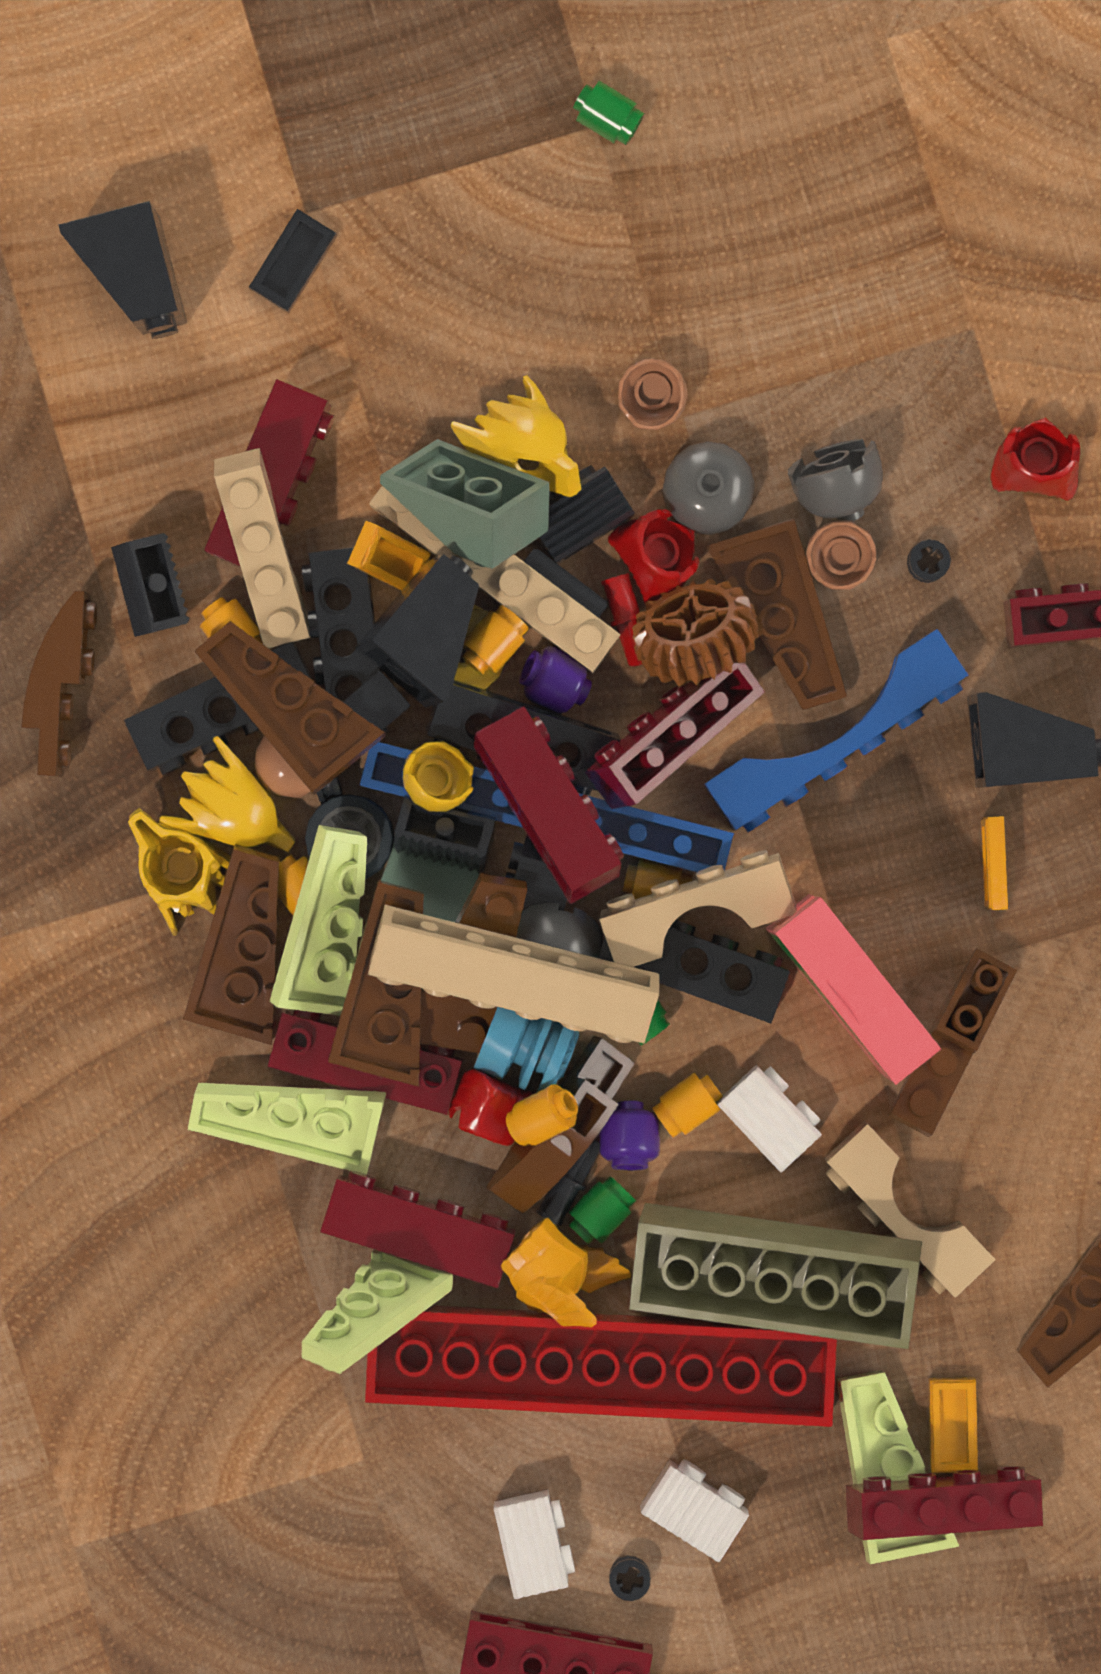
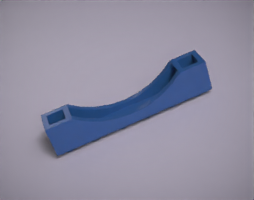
[703,629,968,833]

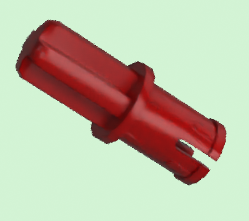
[601,573,642,667]

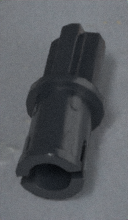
[536,1139,600,1226]

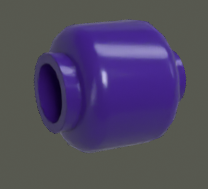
[519,646,592,714]
[600,1101,660,1171]

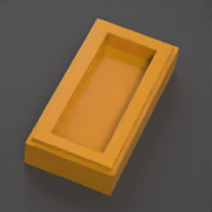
[347,521,431,591]
[981,816,1008,910]
[928,1377,978,1473]

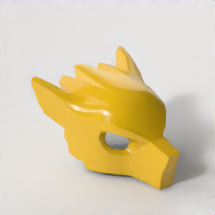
[451,375,582,497]
[159,736,295,852]
[128,807,231,936]

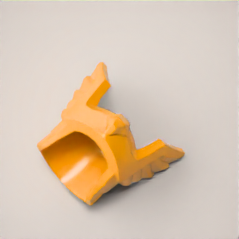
[501,1218,631,1327]

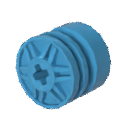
[473,1007,580,1093]

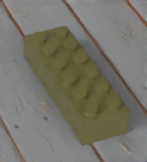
[629,1203,922,1349]

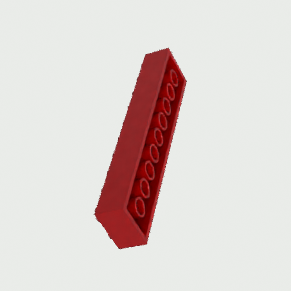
[365,1305,837,1427]

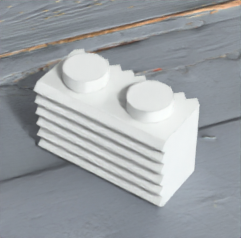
[716,1065,822,1172]
[640,1459,749,1562]
[494,1490,575,1599]

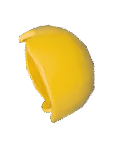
[403,741,474,812]

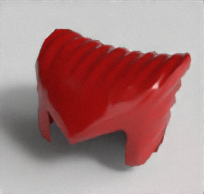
[990,418,1081,501]
[607,509,700,603]
[448,1069,536,1146]

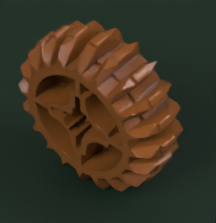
[632,578,759,687]

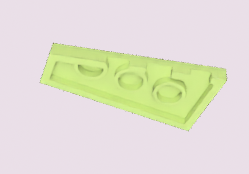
[270,825,367,1016]
[187,1083,386,1174]
[302,1249,453,1374]
[836,1370,959,1564]

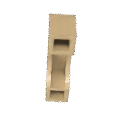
[214,448,310,648]
[599,850,797,967]
[824,1121,996,1298]

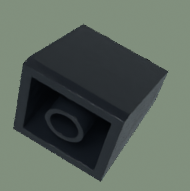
[58,201,187,339]
[355,554,479,708]
[967,692,1101,788]

